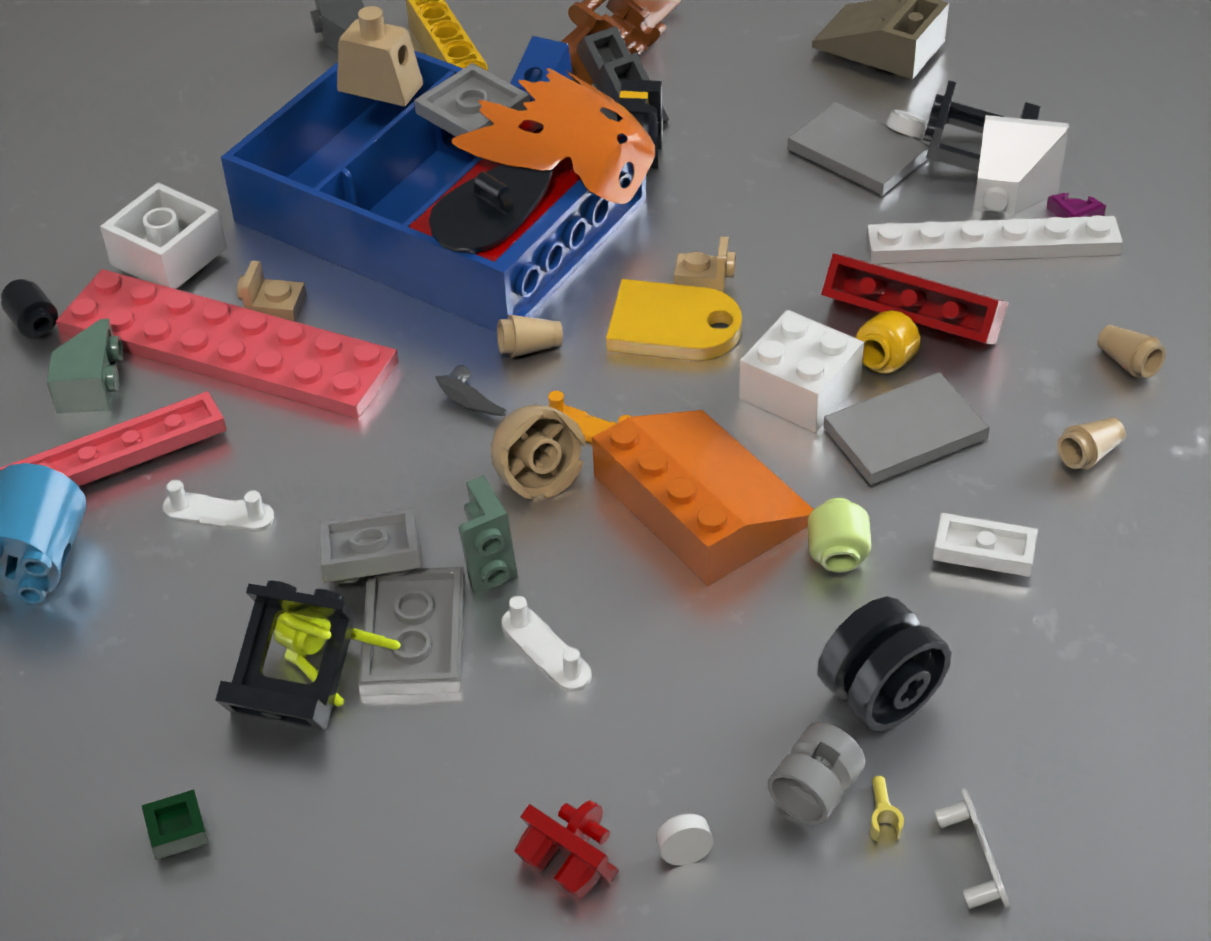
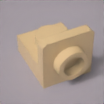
[673,236,736,293]
[237,261,307,322]

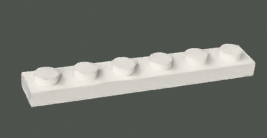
[866,215,1123,264]

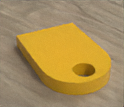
[606,279,742,361]

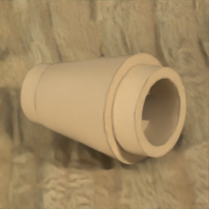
[497,315,563,358]
[1097,325,1166,378]
[1057,417,1126,469]

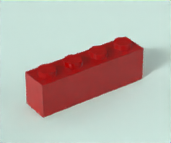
[821,253,1009,344]

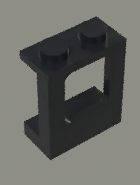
[923,81,1041,173]
[215,580,357,731]

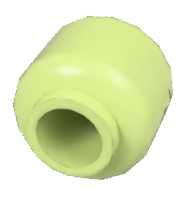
[807,498,871,572]

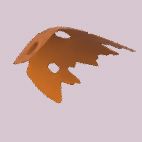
[452,68,655,204]

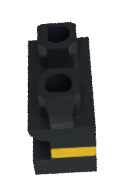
[617,79,663,176]

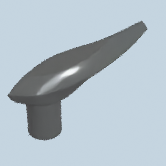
[435,365,507,416]

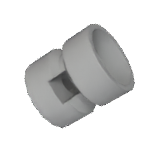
[768,722,865,825]

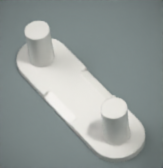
[162,480,275,532]
[501,596,592,691]
[934,788,1011,909]

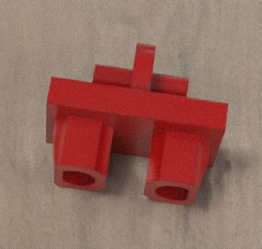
[514,800,619,900]

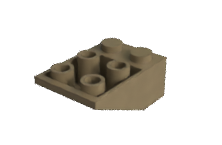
[812,0,949,79]

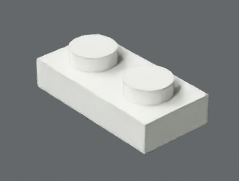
[933,513,1038,577]

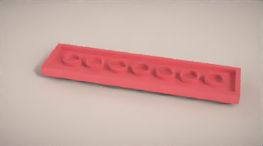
[56,269,399,419]

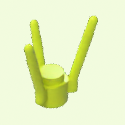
[273,612,401,707]

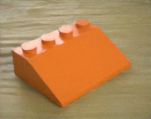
[592,410,814,586]

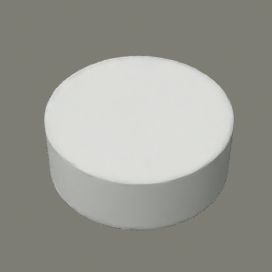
[886,110,927,139]
[656,814,714,866]

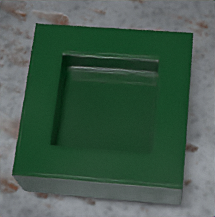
[141,790,209,860]

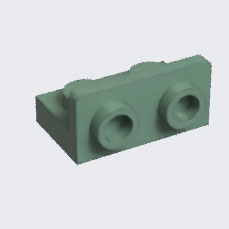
[459,475,518,594]

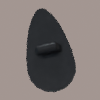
[429,164,554,253]

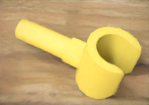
[869,776,904,841]

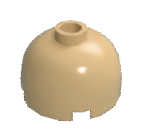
[491,404,585,499]

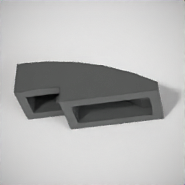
[576,26,669,124]

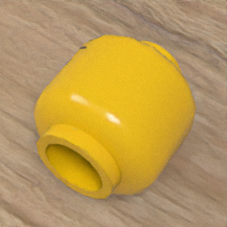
[855,310,920,374]

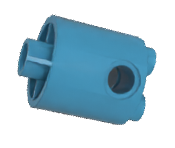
[0,463,87,604]

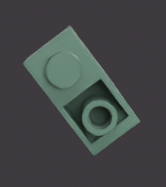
[47,319,123,414]

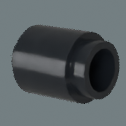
[1,279,58,338]

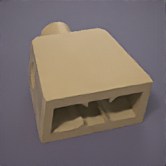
[337,6,423,106]

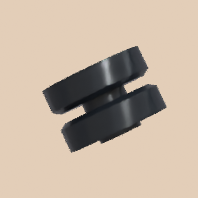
[817,596,952,731]

